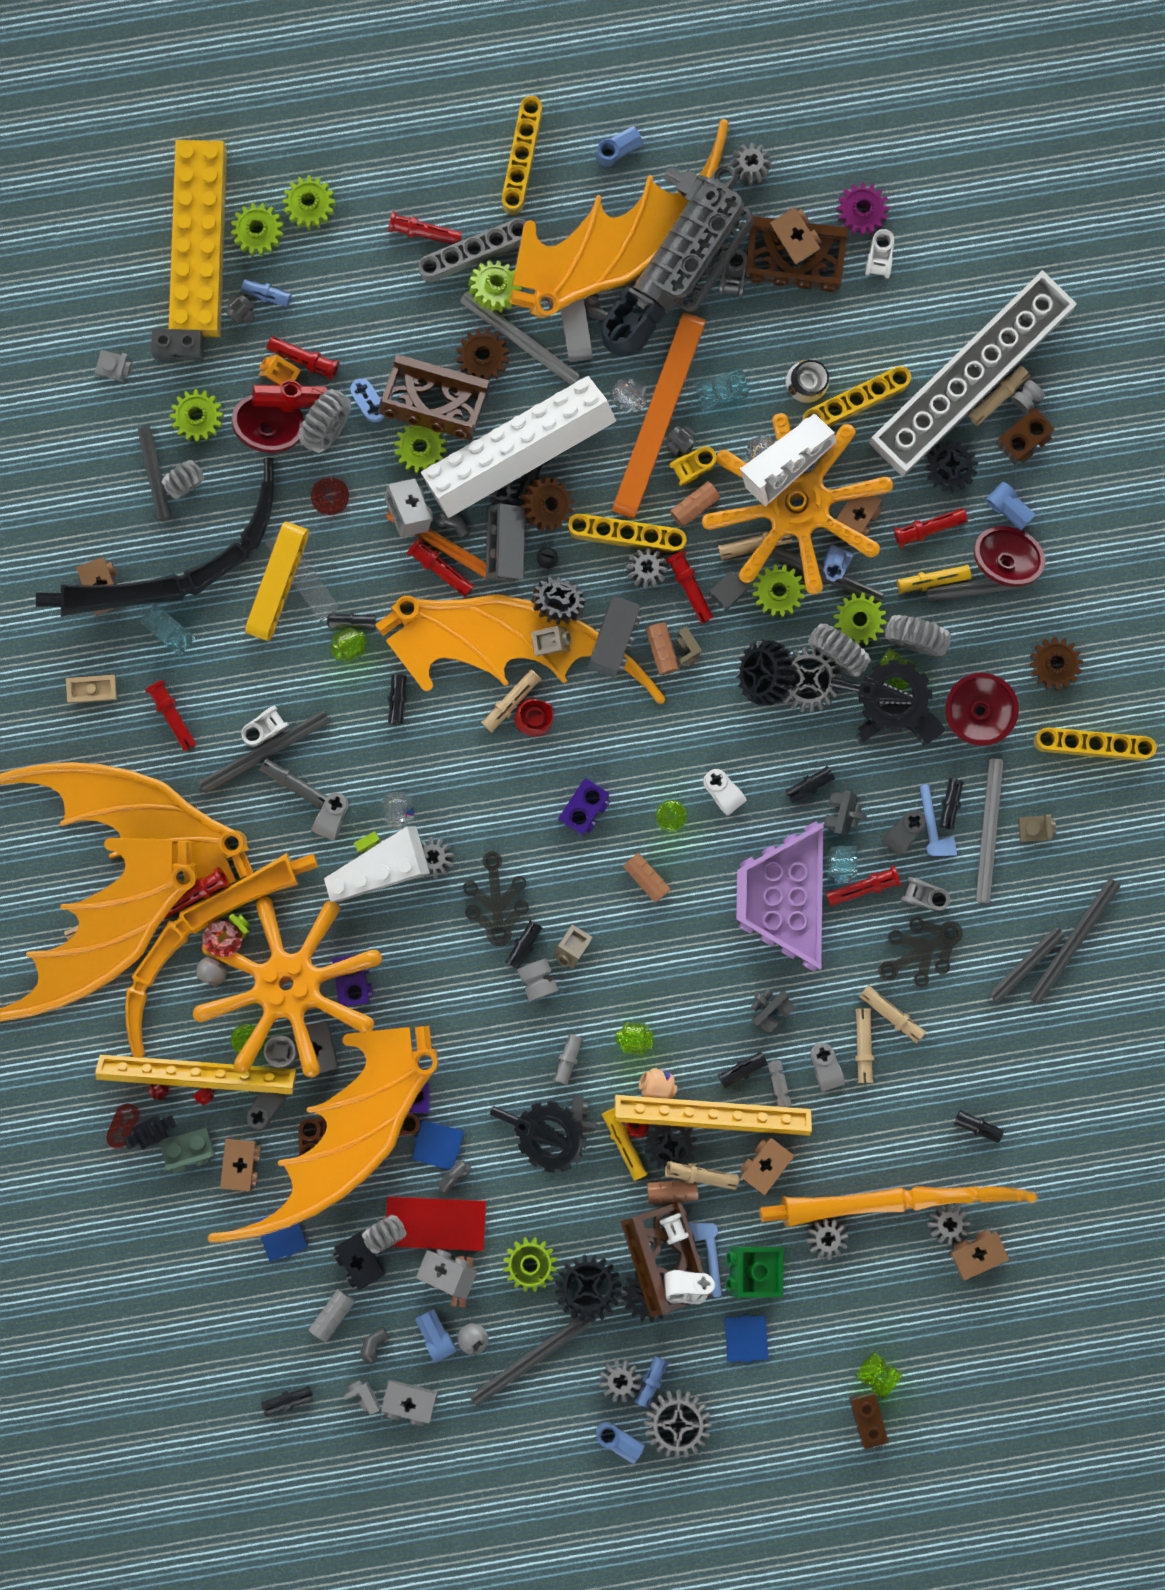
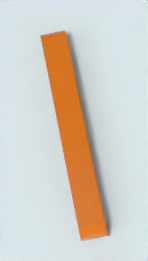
[612,312,706,519]

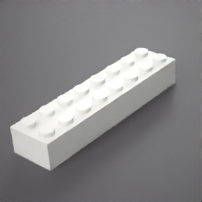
[421,376,616,518]

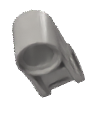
[311,793,349,841]
[901,877,950,912]
[811,1043,845,1092]

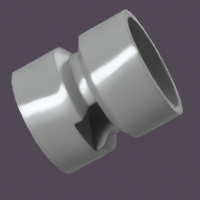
[517,958,559,1002]
[264,1035,299,1068]

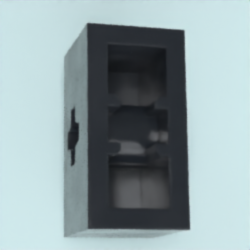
[333,1231,386,1290]

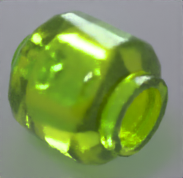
[329,627,367,663]
[655,800,687,833]
[616,1022,654,1055]

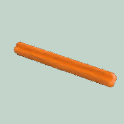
[386,511,486,578]

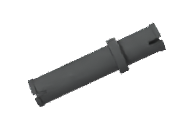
[259,758,328,809]

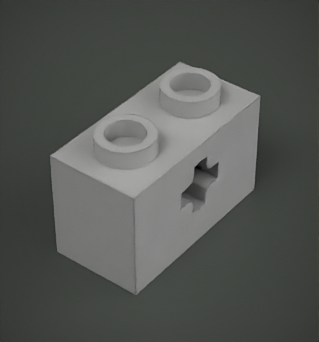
[384,479,433,537]
[416,1249,478,1299]
[381,1379,438,1426]

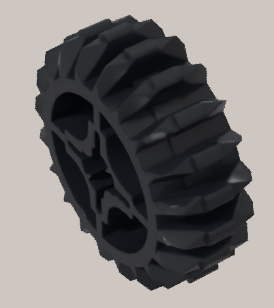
[737,640,796,706]
[555,1255,622,1323]

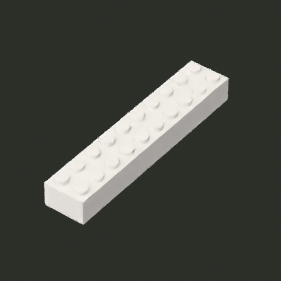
[869,270,1077,477]

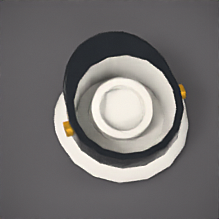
[786,360,829,403]

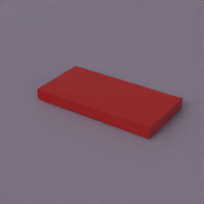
[386,1196,486,1251]

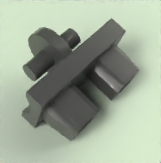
[824,790,867,838]
[751,989,795,1033]

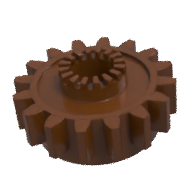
[457,329,509,380]
[521,477,574,531]
[1028,637,1083,691]

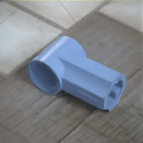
[596,126,644,167]
[986,482,1036,530]
[823,544,854,582]
[415,1309,457,1363]
[596,1421,645,1464]

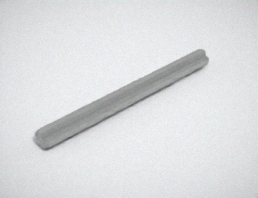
[461,291,580,385]
[976,758,1003,904]

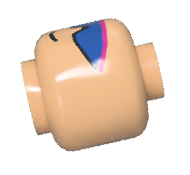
[639,1068,677,1099]

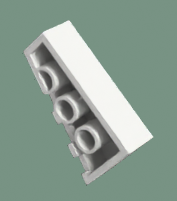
[740,414,836,507]
[324,826,430,902]

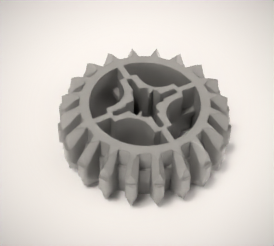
[299,389,351,453]
[885,615,951,656]
[808,624,871,677]
[783,647,841,713]
[644,1390,712,1459]

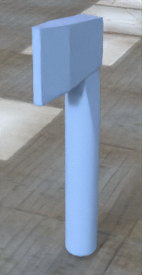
[920,784,957,857]
[688,1223,722,1298]

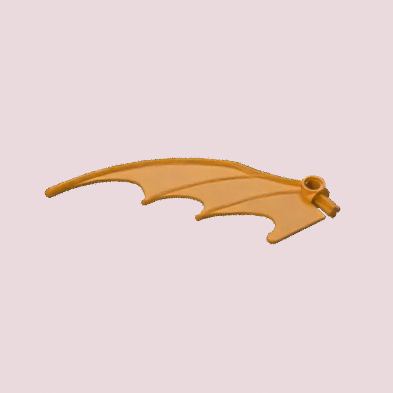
[509,119,729,318]
[375,594,665,704]
[0,762,253,886]
[0,838,198,1022]
[208,1026,439,1243]

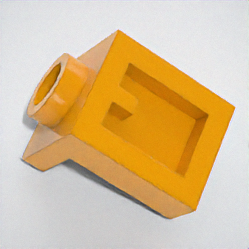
[259,355,301,386]

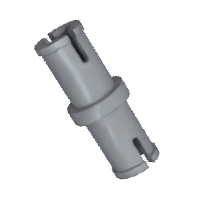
[553,1034,584,1086]

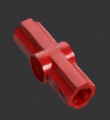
[252,380,327,413]

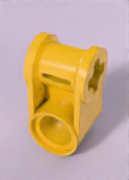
[669,446,716,486]

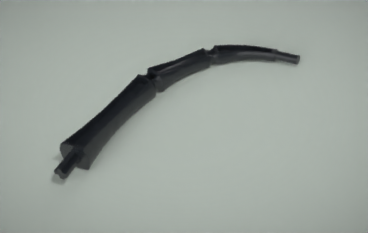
[36,457,274,617]

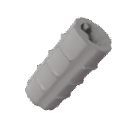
[309,1289,355,1342]

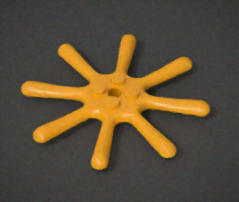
[702,413,893,595]
[193,896,382,1078]

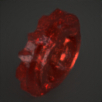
[310,476,349,515]
[203,920,242,957]

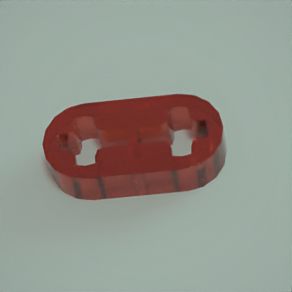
[106,1103,140,1148]

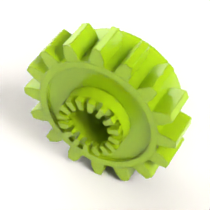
[282,175,336,230]
[231,202,284,257]
[468,260,522,312]
[170,389,224,443]
[394,425,447,475]
[752,564,806,618]
[833,593,887,645]
[503,1237,557,1292]

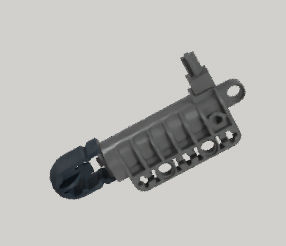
[601,165,754,357]

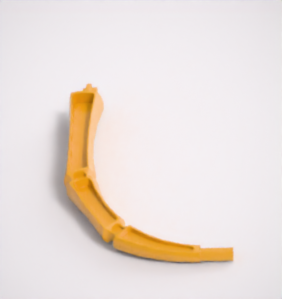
[125,853,318,1058]
[759,1186,1037,1227]

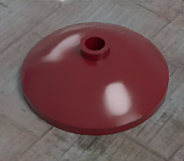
[231,395,304,453]
[973,526,1045,587]
[945,673,1019,746]

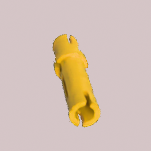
[897,565,971,594]
[601,1108,648,1181]

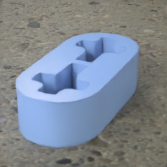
[350,379,384,422]

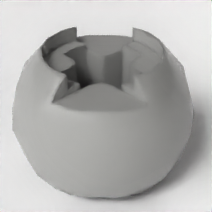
[196,957,227,987]
[457,1323,489,1355]

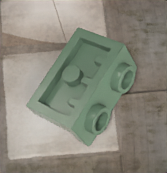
[159,1127,216,1174]

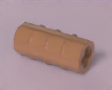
[670,481,720,528]
[645,622,680,676]
[623,853,671,903]
[647,1180,698,1205]

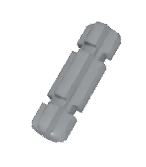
[768,1060,791,1107]

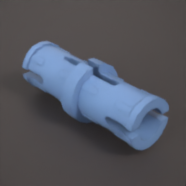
[241,278,292,308]
[634,1356,669,1408]

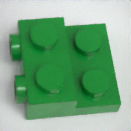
[725,1246,784,1298]

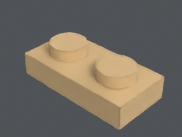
[66,675,117,704]

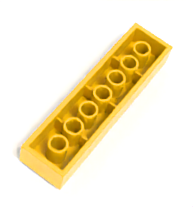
[169,140,227,337]

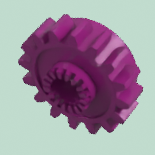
[836,182,889,237]

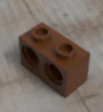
[996,407,1054,465]
[849,1391,889,1449]

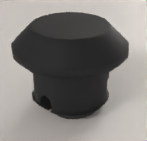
[537,547,558,569]

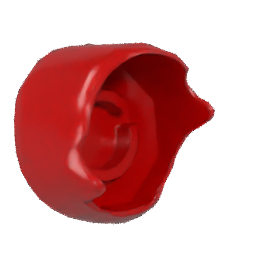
[514,699,554,737]

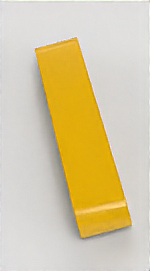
[502,96,542,215]
[802,366,911,428]
[568,514,686,554]
[245,521,309,641]
[1033,728,1157,761]

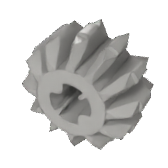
[731,142,772,185]
[162,460,205,499]
[626,548,668,590]
[421,837,454,879]
[927,1204,970,1246]
[362,1215,406,1253]
[806,1218,849,1260]
[599,1359,641,1402]

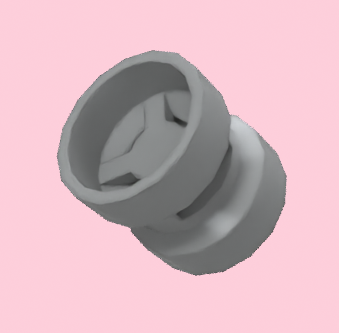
[1011,380,1045,414]

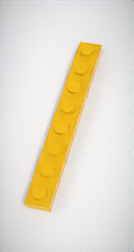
[95,1055,296,1094]
[614,1095,812,1136]

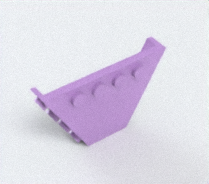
[736,821,823,972]

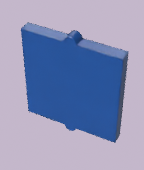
[412,1120,464,1170]
[255,1211,308,1262]
[725,1314,768,1363]

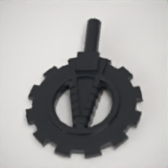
[830,659,932,733]
[490,1101,586,1173]

